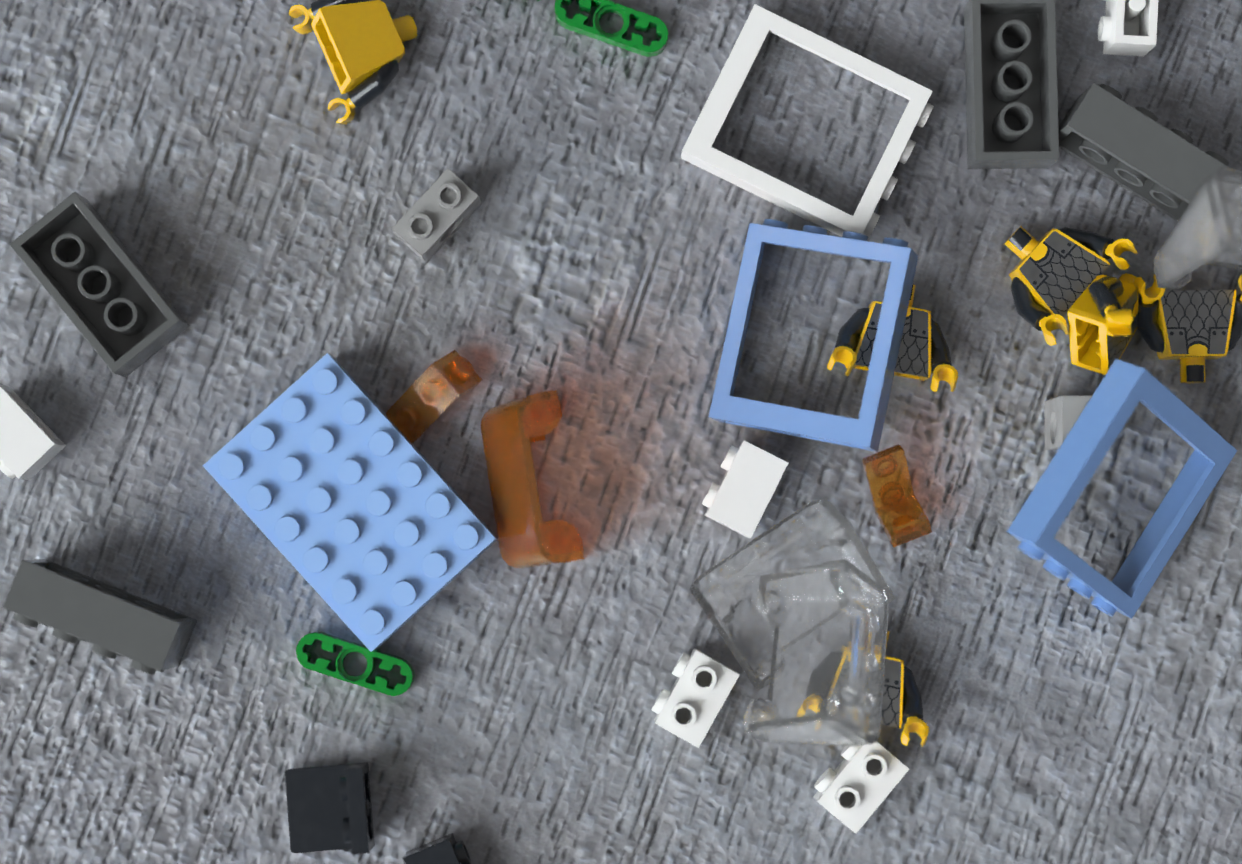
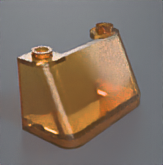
[481,390,585,569]

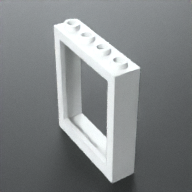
[681,4,934,237]

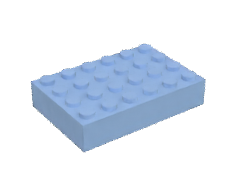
[203,353,499,652]

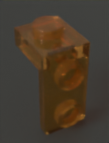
[386,350,482,443]
[862,445,932,548]

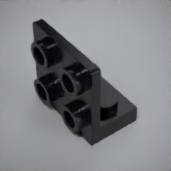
[285,762,375,854]

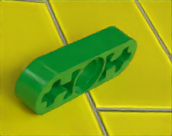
[554,0,668,57]
[296,632,414,696]

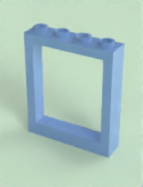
[709,219,918,452]
[1007,359,1237,619]

